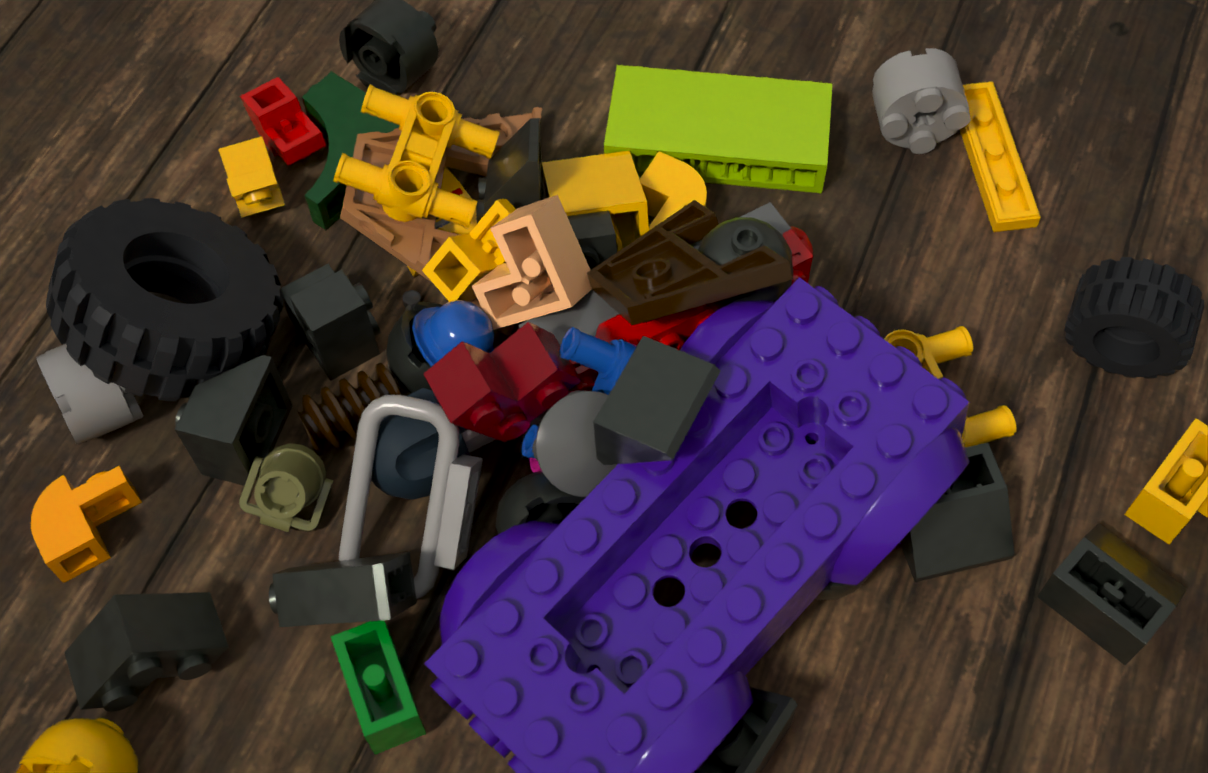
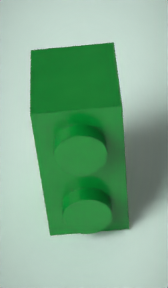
[330,620,427,755]

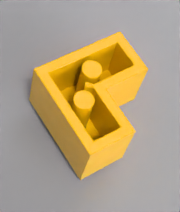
[1124,418,1208,545]

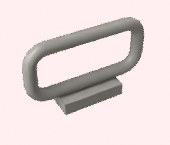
[339,395,483,599]

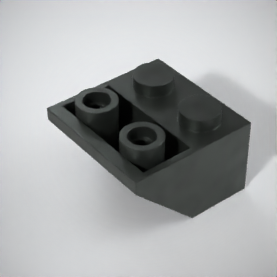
[900,442,1015,582]
[1037,523,1187,666]

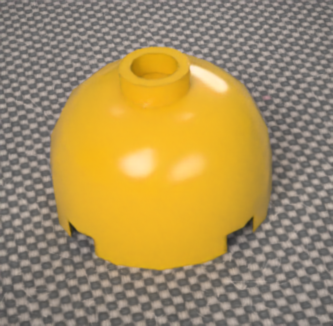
[16,718,138,773]

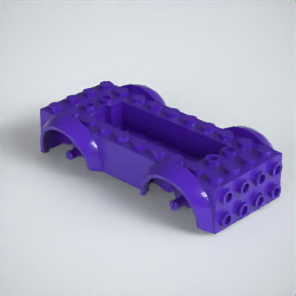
[424,277,969,773]

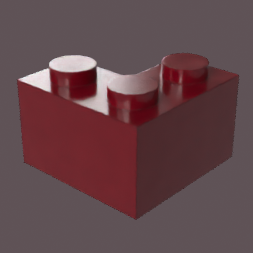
[423,321,582,442]

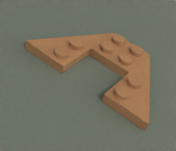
[340,107,542,336]

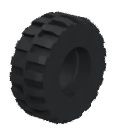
[46,198,284,401]

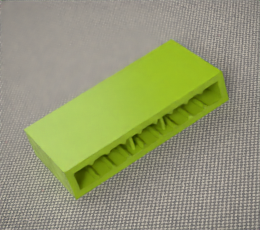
[604,65,833,193]

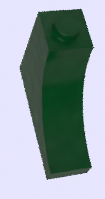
[302,71,400,231]

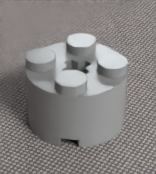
[872,48,971,154]
[36,344,143,445]

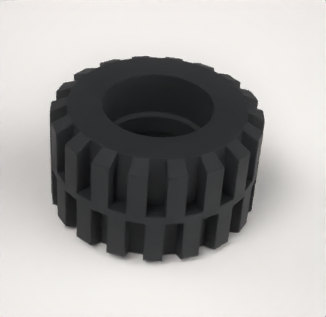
[1064,257,1204,379]

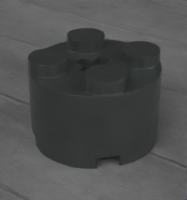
[339,0,438,95]

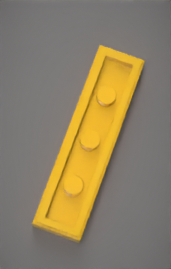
[959,81,1041,232]

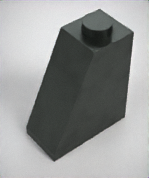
[269,552,417,627]

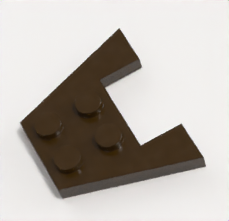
[587,200,793,326]

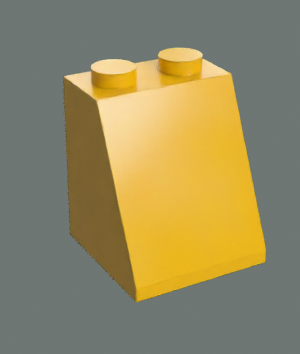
[542,150,649,252]

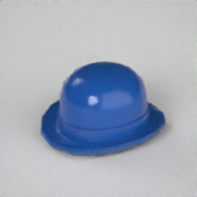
[412,300,494,367]

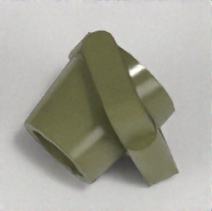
[239,443,334,533]

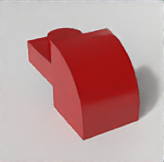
[240,77,326,166]

